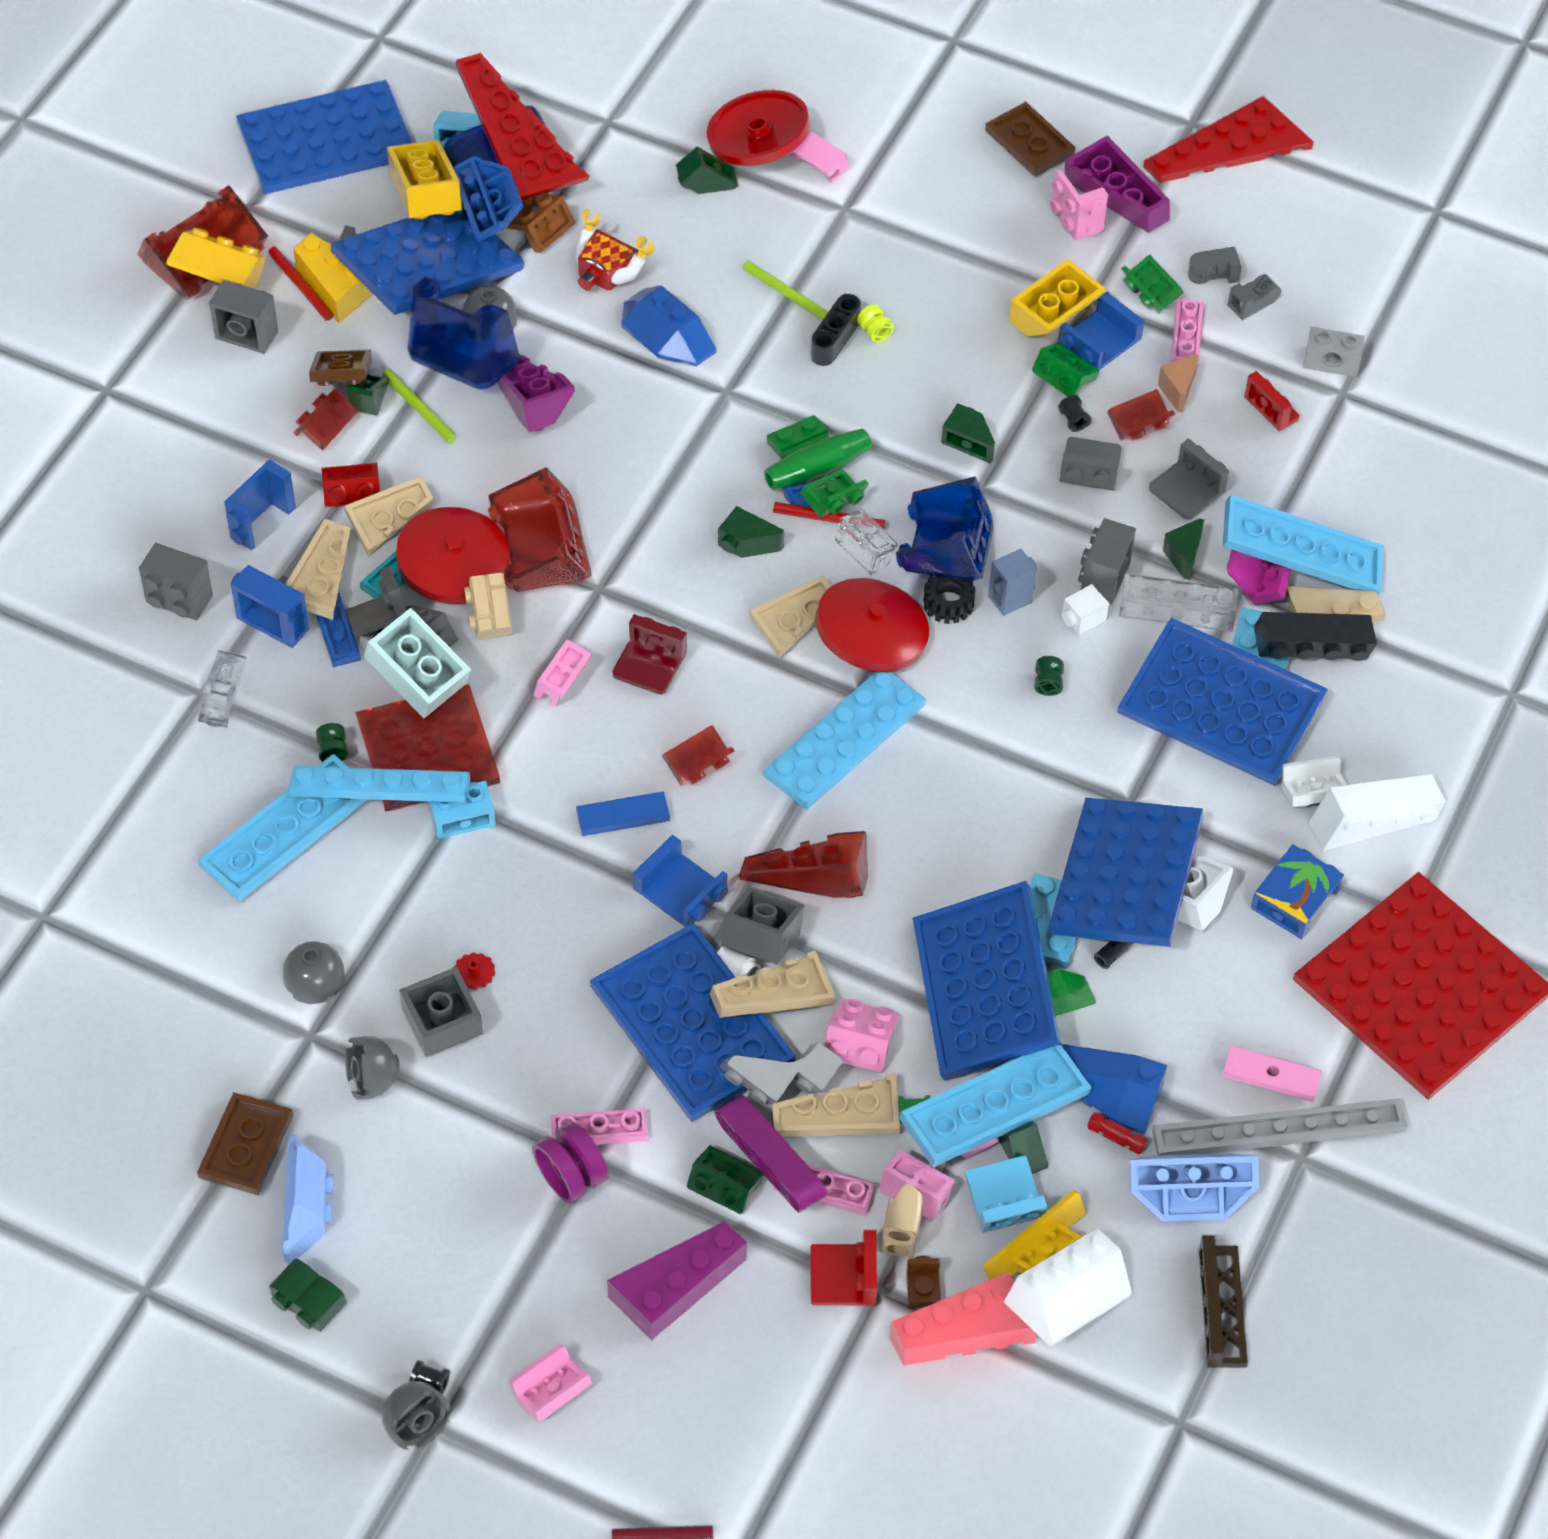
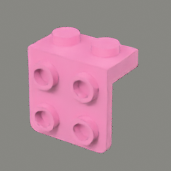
[1050,169,1108,241]
[824,999,900,1073]

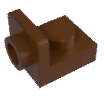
[906,1255,941,1308]

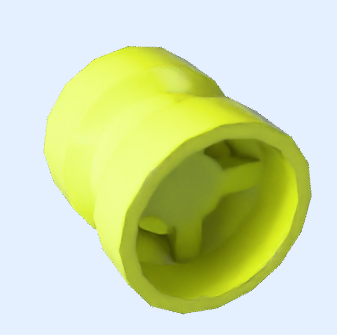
[857,304,894,342]

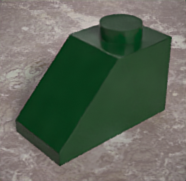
[675,146,738,194]
[941,403,995,464]
[718,506,784,558]

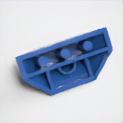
[453,156,524,242]
[621,285,716,366]

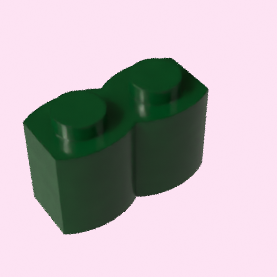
[269,1258,347,1332]

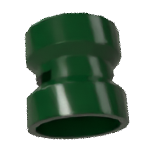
[1034,656,1064,696]
[316,723,348,762]

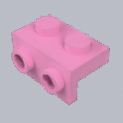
[509,1344,592,1422]

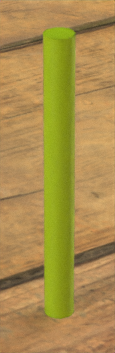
[743,260,829,320]
[382,368,456,443]

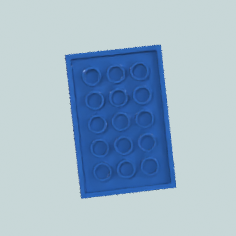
[236,80,412,195]
[330,201,525,315]
[1117,617,1328,786]
[1049,797,1204,947]
[913,881,1061,1081]
[590,922,796,1122]

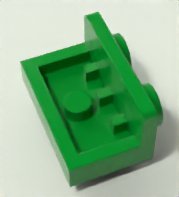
[1121,254,1184,313]
[800,468,869,518]

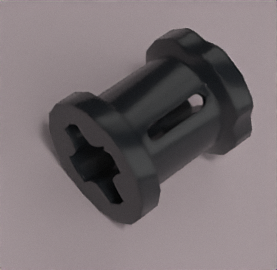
[1058,395,1092,432]
[409,1360,450,1394]

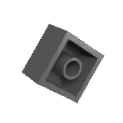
[209,280,278,354]
[1078,518,1136,605]
[139,542,213,621]
[721,886,805,964]
[399,967,483,1057]

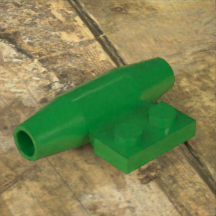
[764,415,872,490]

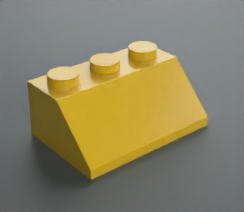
[166,228,266,288]
[1009,259,1106,336]

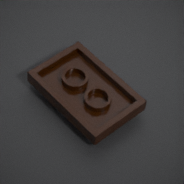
[985,101,1075,177]
[309,349,372,386]
[197,1092,293,1195]

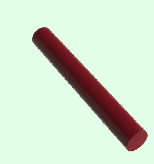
[612,1525,713,1539]

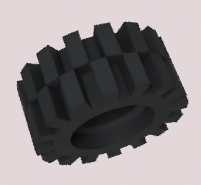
[923,569,976,624]

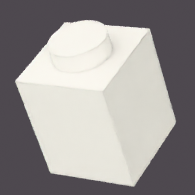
[1062,584,1109,635]

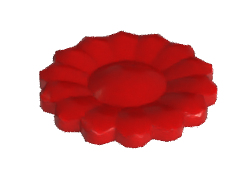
[453,952,495,990]

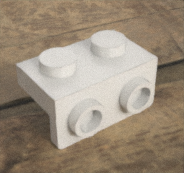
[1282,756,1348,807]

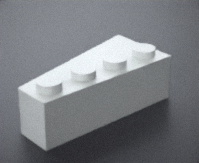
[1309,774,1446,851]

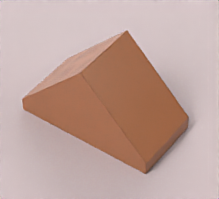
[1158,354,1199,413]

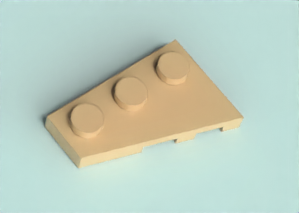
[344,476,434,556]
[749,575,831,658]
[1285,586,1385,623]

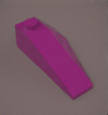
[484,349,575,432]

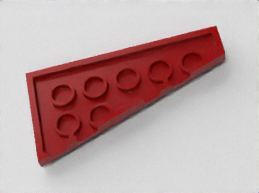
[455,53,590,200]
[1143,96,1314,183]

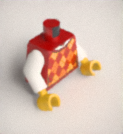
[575,209,656,291]

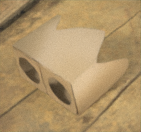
[881,1183,924,1259]

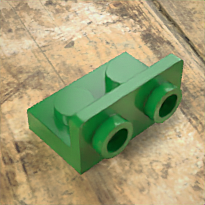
[1032,342,1100,397]

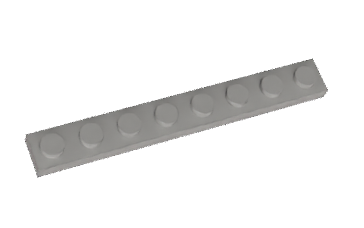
[1152,1098,1407,1155]

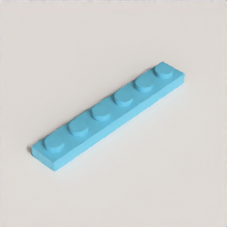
[288,766,471,803]

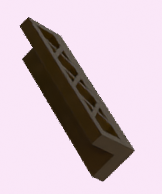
[1198,1235,1248,1368]

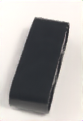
[811,294,861,366]

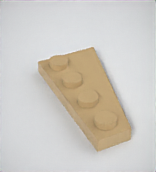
[286,518,351,620]
[710,950,836,1018]
[772,1073,900,1137]

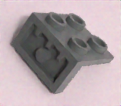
[345,565,407,638]

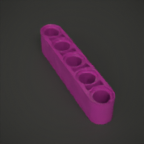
[714,1094,827,1213]

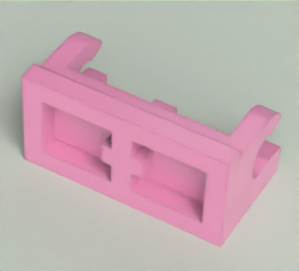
[791,130,849,183]
[533,639,592,706]
[879,1149,955,1221]

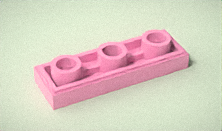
[1171,299,1204,369]
[1222,1046,1322,1102]
[551,1108,648,1145]
[774,1165,875,1216]

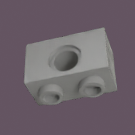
[1303,327,1365,377]

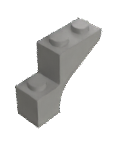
[719,1042,843,1105]

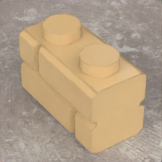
[464,573,512,640]

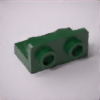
[687,1145,764,1214]

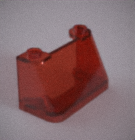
[137,185,268,298]
[488,467,592,592]

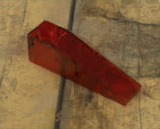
[739,831,868,898]

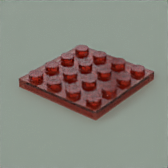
[355,684,500,812]

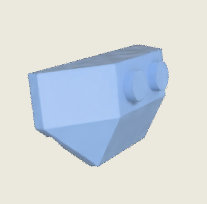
[283,1134,334,1264]
[1130,1153,1259,1222]

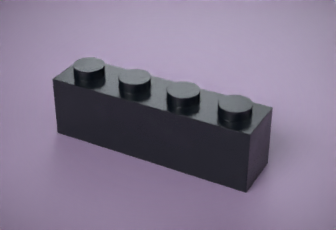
[1253,612,1377,661]

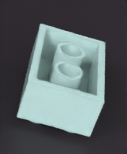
[363,608,471,718]

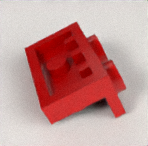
[1244,371,1300,431]
[321,462,380,507]

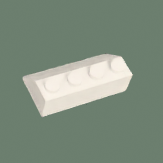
[1004,1228,1132,1347]

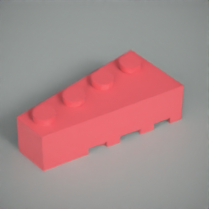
[889,1272,1037,1366]

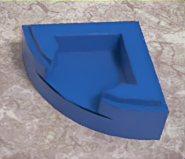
[783,483,812,508]

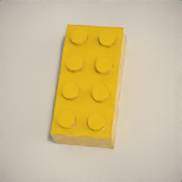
[387,139,462,219]

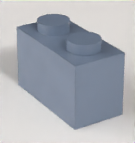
[988,548,1037,616]

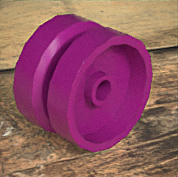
[532,1121,609,1204]

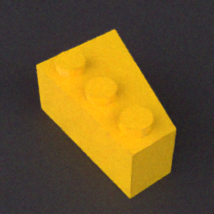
[293,233,373,323]

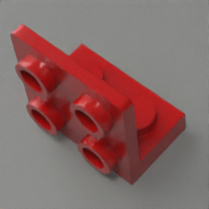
[810,1230,877,1306]

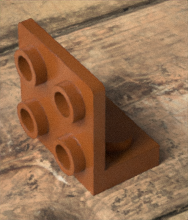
[507,194,576,253]

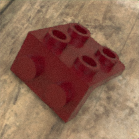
[612,614,687,695]

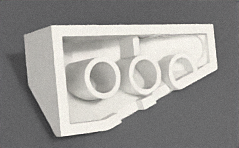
[1177,856,1233,931]

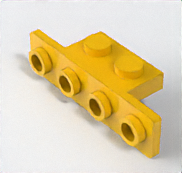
[983,1189,1086,1280]

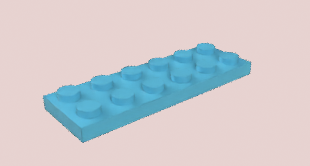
[1222,495,1383,595]
[764,672,926,810]
[198,754,369,902]
[899,1045,1092,1167]

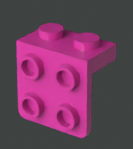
[1227,550,1291,605]

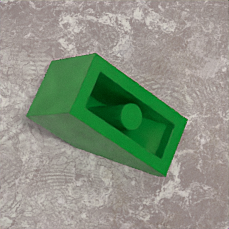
[1047,969,1096,1016]

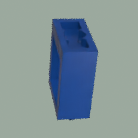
[231,565,309,648]

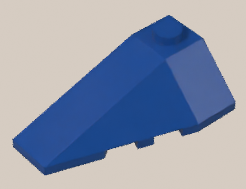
[1060,1044,1167,1135]

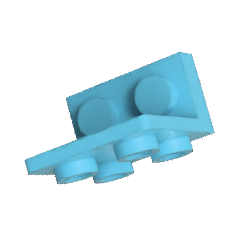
[965,1156,1047,1233]

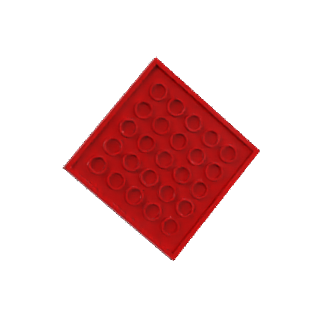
[1293,872,1548,1101]

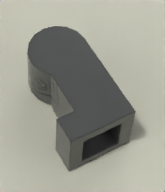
[1188,246,1242,284]
[1227,274,1281,320]

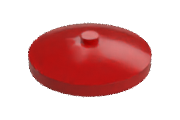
[706,90,810,166]
[396,507,510,604]
[815,578,929,672]

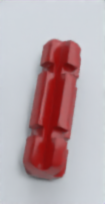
[1087,1112,1148,1154]

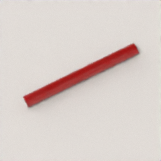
[268,246,334,321]
[773,502,886,531]

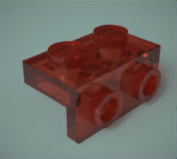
[293,389,358,451]
[1107,389,1176,441]
[662,725,735,786]

